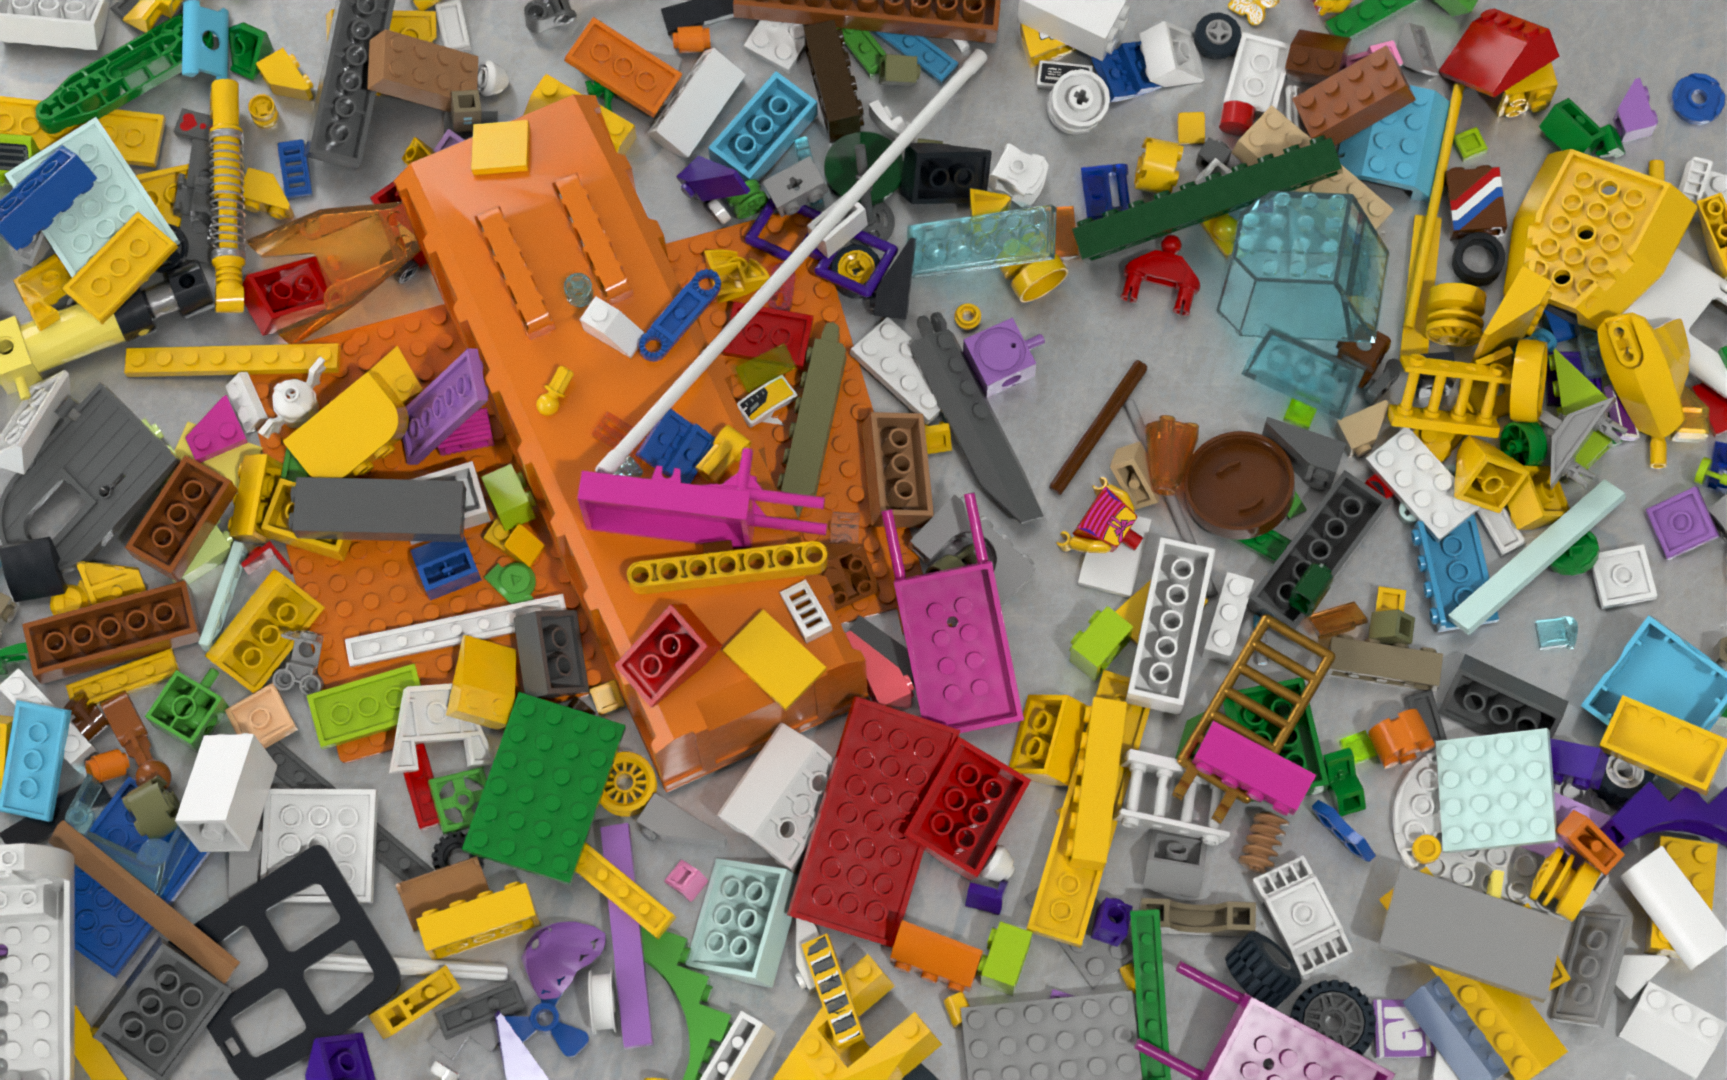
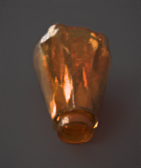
[1144,415,1199,496]

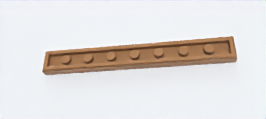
[49,820,240,984]

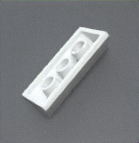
[0,370,71,475]

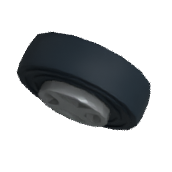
[1194,12,1242,60]

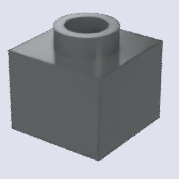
[1196,137,1232,169]

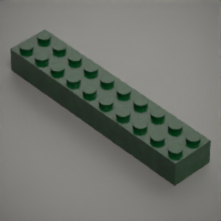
[1072,135,1343,263]

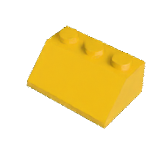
[228,454,283,544]
[1009,695,1086,786]

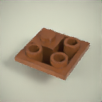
[808,543,880,611]

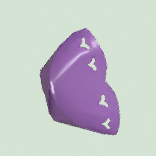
[521,922,606,999]

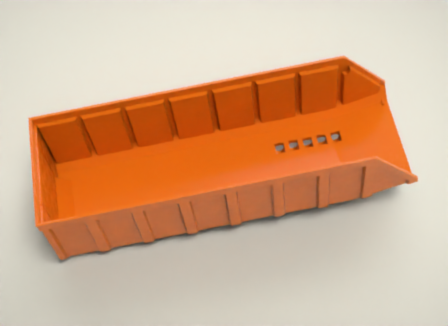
[394,94,870,793]

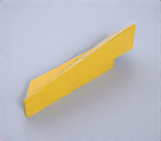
[123,0,183,33]

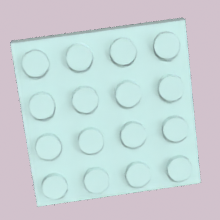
[1436,728,1558,853]

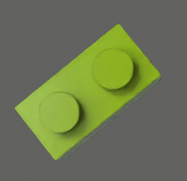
[481,464,536,531]

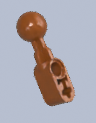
[100,691,172,790]

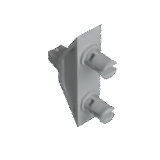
[1539,396,1628,491]

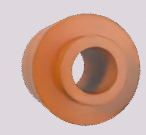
[673,25,711,54]
[85,749,130,783]

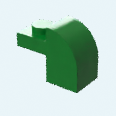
[1323,747,1366,817]

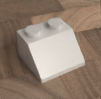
[1139,21,1205,87]

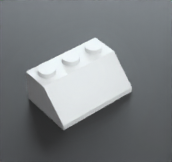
[1618,981,1727,1079]

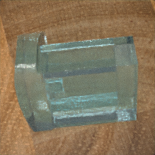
[1535,616,1578,650]

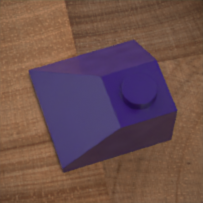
[305,1032,376,1080]

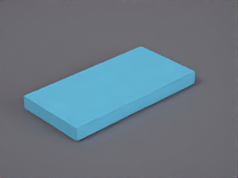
[0,700,72,822]

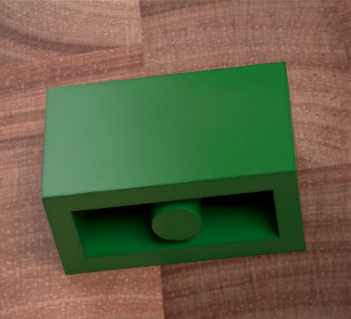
[1539,98,1606,155]

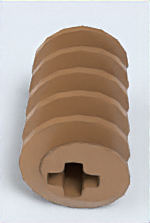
[1238,812,1290,874]

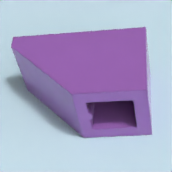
[1613,78,1658,143]

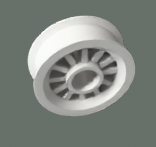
[588,969,618,1034]

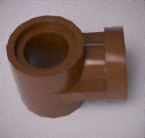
[63,693,110,742]

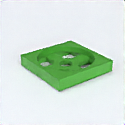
[428,767,487,835]

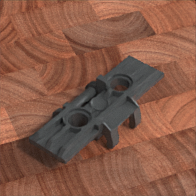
[173,139,218,265]

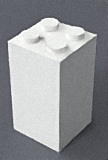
[1017,0,1131,61]
[175,733,277,852]

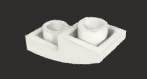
[869,99,914,143]

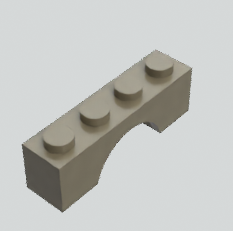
[1139,898,1256,937]

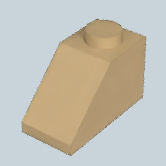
[1334,400,1389,458]
[1110,441,1159,510]

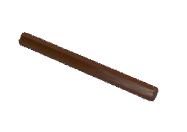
[1049,360,1147,495]

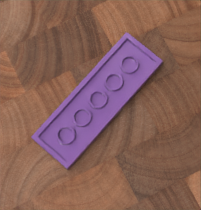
[402,349,488,465]

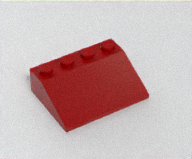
[1438,9,1560,97]
[903,737,1031,880]

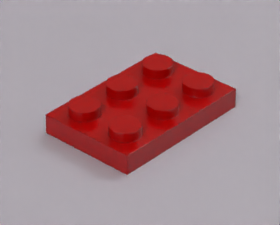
[723,302,814,369]

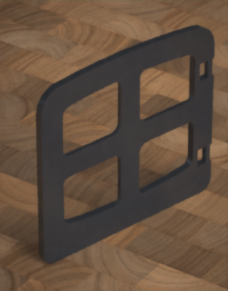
[168,845,401,1080]

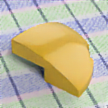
[704,249,770,303]

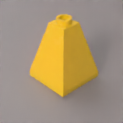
[1454,435,1530,514]

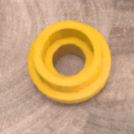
[954,303,981,330]

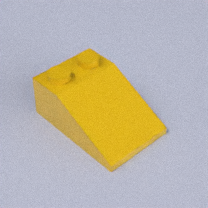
[446,635,516,730]

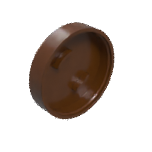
[1184,431,1295,540]

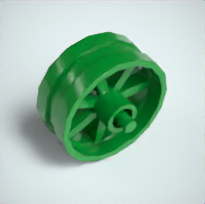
[1500,422,1548,466]

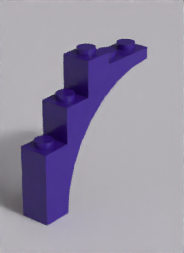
[1600,781,1727,850]

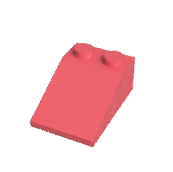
[845,631,914,711]

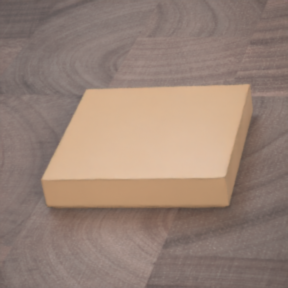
[225,683,298,748]

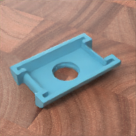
[182,0,229,80]

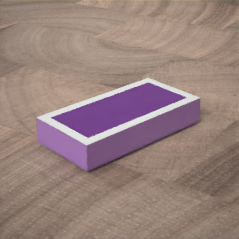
[1604,384,1640,441]

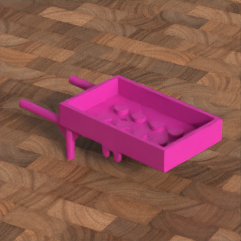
[577,448,827,549]
[881,492,1024,734]

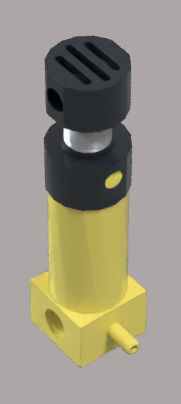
[0,260,215,400]

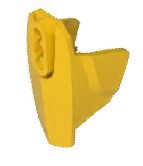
[1597,312,1691,438]

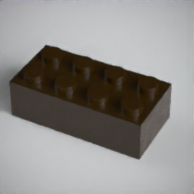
[803,20,864,143]

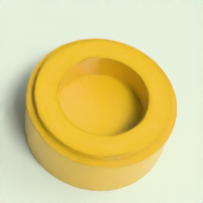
[1412,835,1441,864]

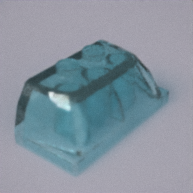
[1241,324,1365,420]

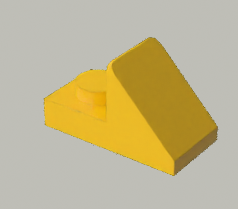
[483,517,545,568]

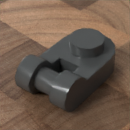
[1363,358,1402,405]

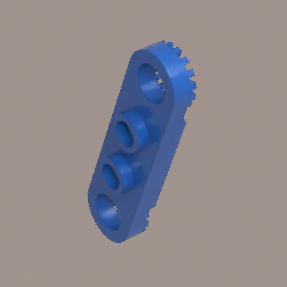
[639,269,721,362]

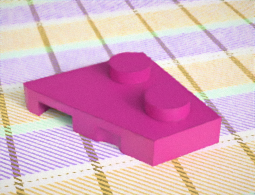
[185,395,248,463]

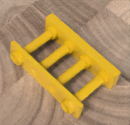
[1386,354,1512,438]

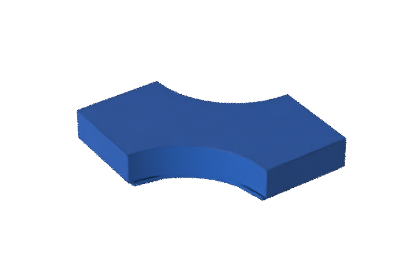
[1312,800,1376,862]

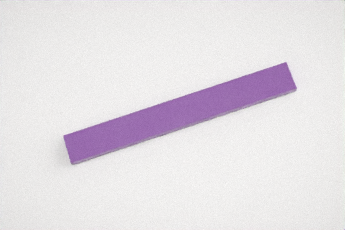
[600,823,654,1050]

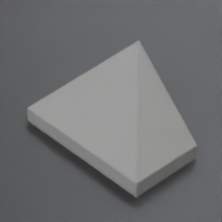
[1397,23,1439,76]

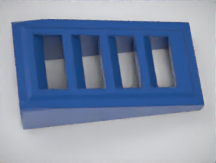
[277,139,313,199]

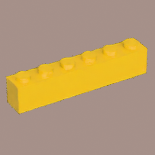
[1066,697,1127,871]

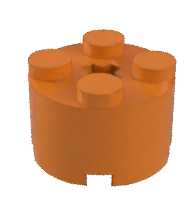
[1368,709,1435,769]

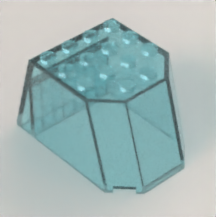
[1217,191,1390,343]

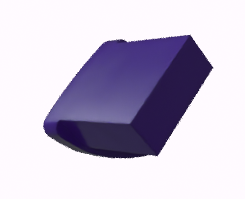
[965,880,1009,915]

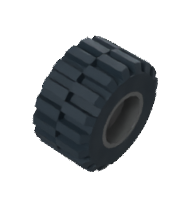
[1225,931,1302,1008]

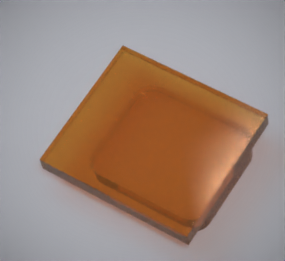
[1308,601,1368,639]

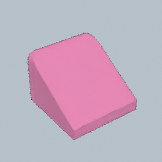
[664,859,708,902]

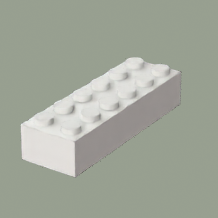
[1125,537,1215,715]

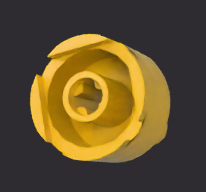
[1134,136,1184,194]

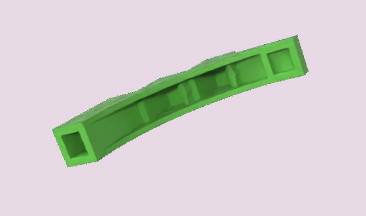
[641,926,733,1080]

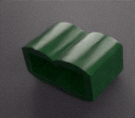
[1288,563,1334,617]

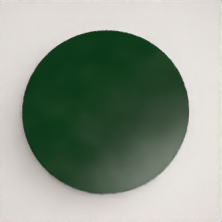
[824,131,904,205]

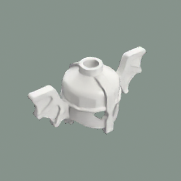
[258,357,326,439]

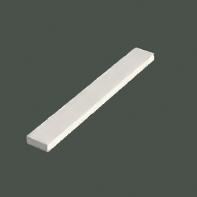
[345,594,567,667]

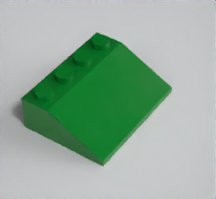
[1223,677,1329,802]

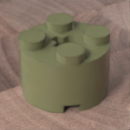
[122,775,181,842]

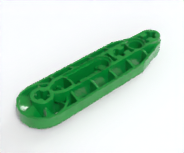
[35,14,214,134]

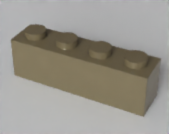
[1326,634,1443,693]

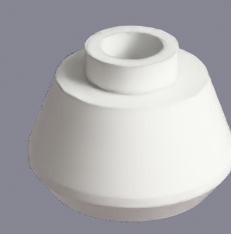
[477,60,509,97]
[980,845,1015,882]

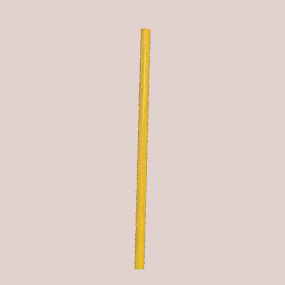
[1403,83,1465,330]

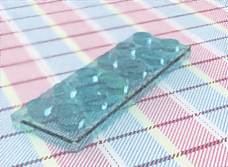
[907,204,1057,279]

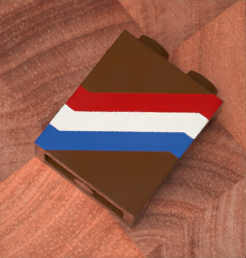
[1444,165,1508,241]

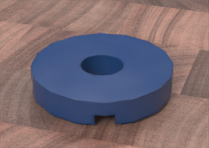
[1671,73,1725,125]

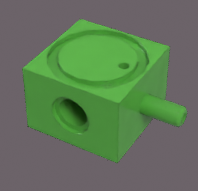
[145,668,229,753]

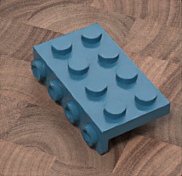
[1411,515,1499,632]

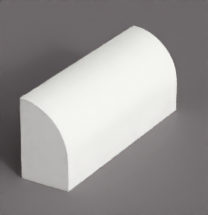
[647,48,746,158]
[1620,846,1727,971]

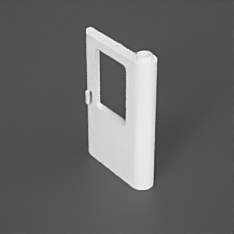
[1623,247,1727,399]

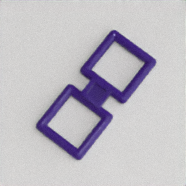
[744,198,898,298]

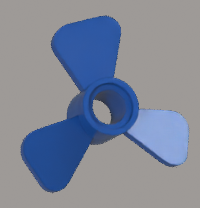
[504,976,589,1057]

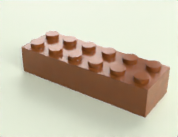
[22,580,202,684]

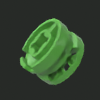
[726,179,769,219]

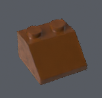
[1285,29,1351,85]

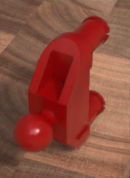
[1120,235,1201,316]

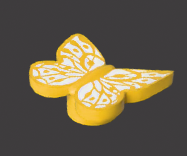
[1228,0,1280,25]

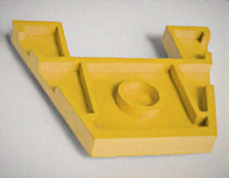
[13,253,72,331]

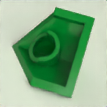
[229,22,273,80]

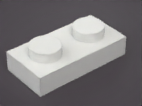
[225,372,268,433]

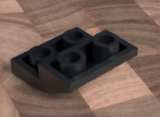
[0,537,68,603]

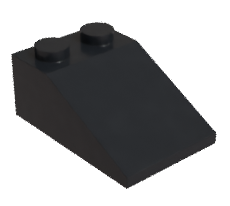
[900,142,992,204]

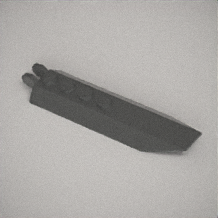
[909,312,1044,524]

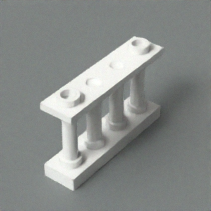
[1113,749,1230,845]

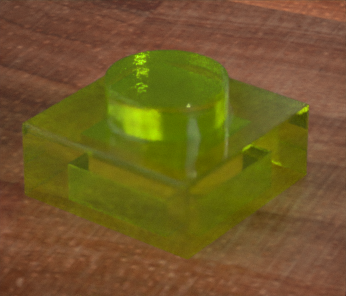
[1283,394,1319,430]

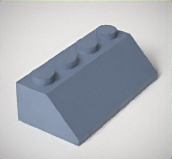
[1402,976,1510,1080]

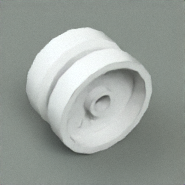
[1047,69,1110,135]

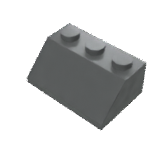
[513,610,589,699]

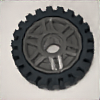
[1290,980,1376,1055]

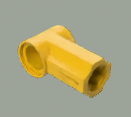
[696,425,752,484]

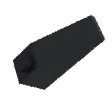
[870,237,917,320]

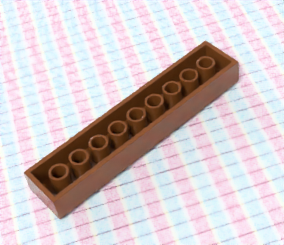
[733,0,1001,44]

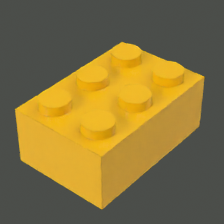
[261,478,352,562]

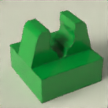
[1596,124,1626,158]

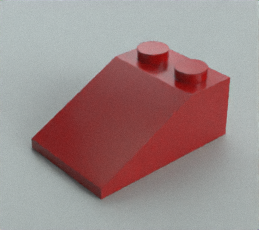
[242,256,341,336]
[614,604,723,707]

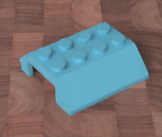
[1338,85,1450,203]

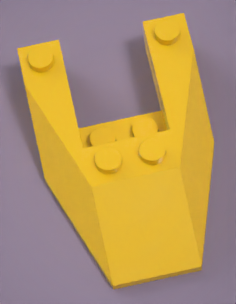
[772,954,942,1080]

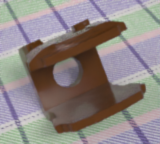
[1331,321,1391,388]

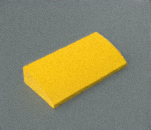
[1599,695,1727,796]

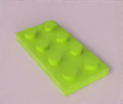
[306,663,421,750]

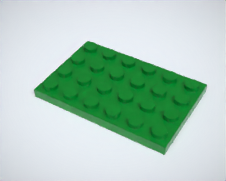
[462,692,626,886]

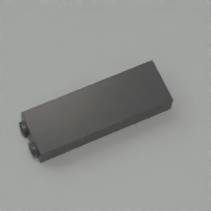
[289,477,467,542]

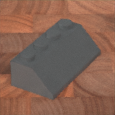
[1439,654,1569,738]

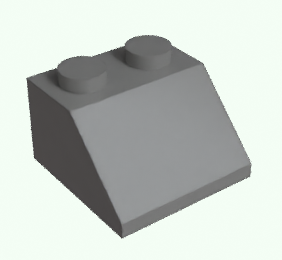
[1143,829,1207,897]

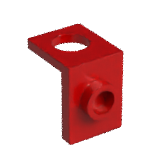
[241,541,293,575]

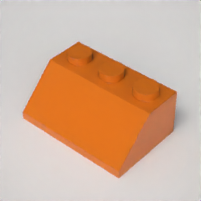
[890,920,983,993]

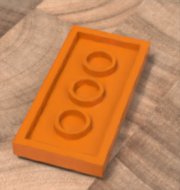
[564,17,683,118]

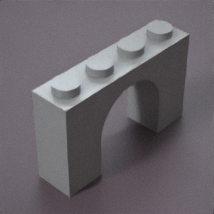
[908,494,1036,608]

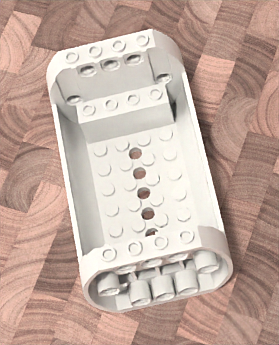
[0,843,75,1080]

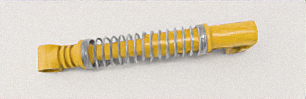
[209,79,246,313]

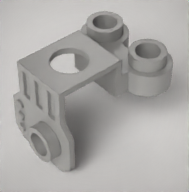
[273,630,324,695]

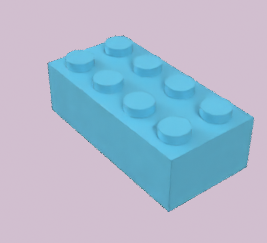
[708,71,818,182]

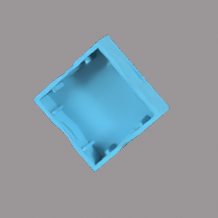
[1581,615,1727,731]

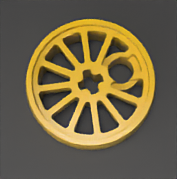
[1510,339,1548,423]

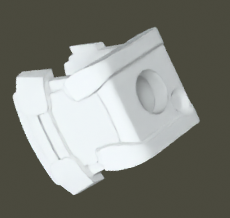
[988,144,1049,209]

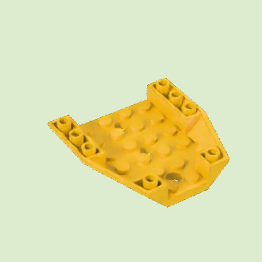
[1503,149,1698,331]

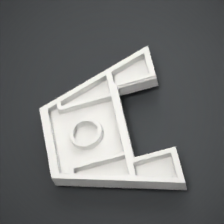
[389,683,495,774]

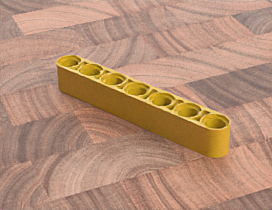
[627,541,828,594]

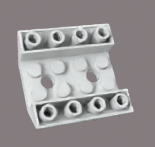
[717,723,834,876]

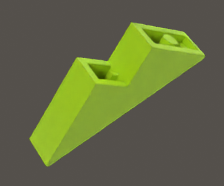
[1549,349,1613,477]

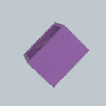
[963,317,1045,398]

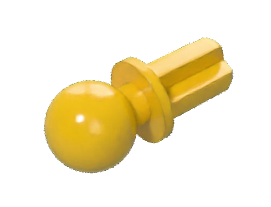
[536,366,574,416]

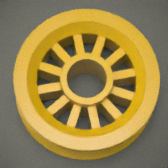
[600,752,657,817]

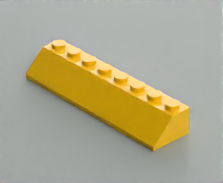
[1379,866,1568,1080]

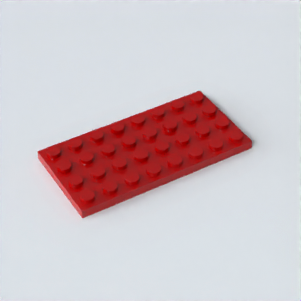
[787,696,960,948]

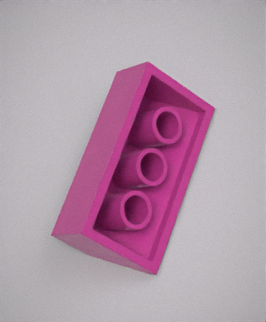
[1192,721,1316,816]

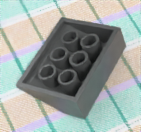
[90,936,232,1080]

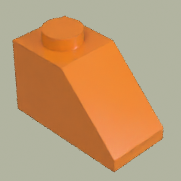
[1556,810,1625,875]

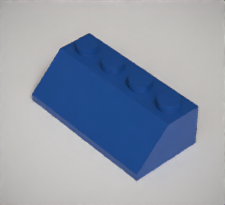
[0,145,97,251]

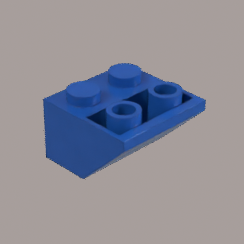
[410,536,482,601]

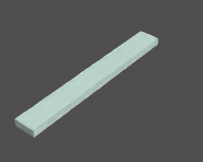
[1448,479,1626,635]

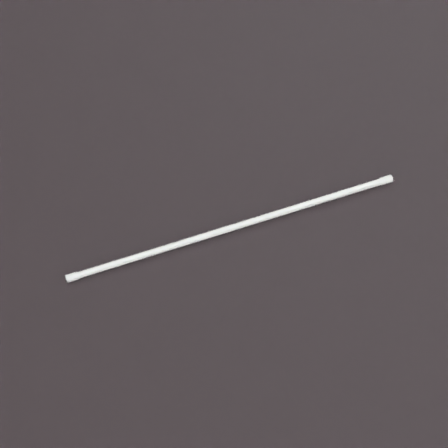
[595,49,987,474]

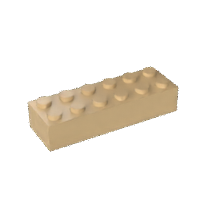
[1231,105,1394,257]

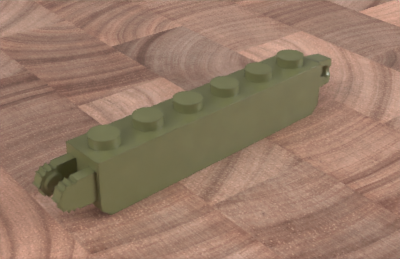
[777,322,847,518]

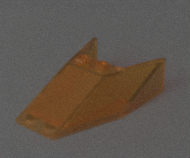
[247,202,421,344]

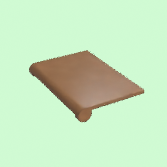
[396,856,490,931]

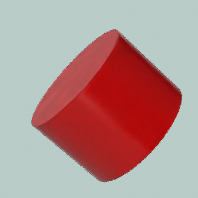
[1219,100,1256,136]

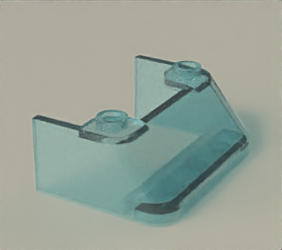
[65,774,191,897]

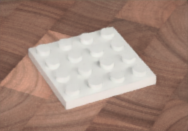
[260,789,378,903]

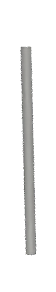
[1124,399,1218,599]

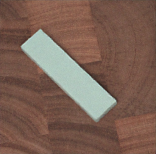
[199,541,249,652]

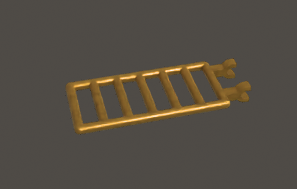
[1172,614,1336,824]

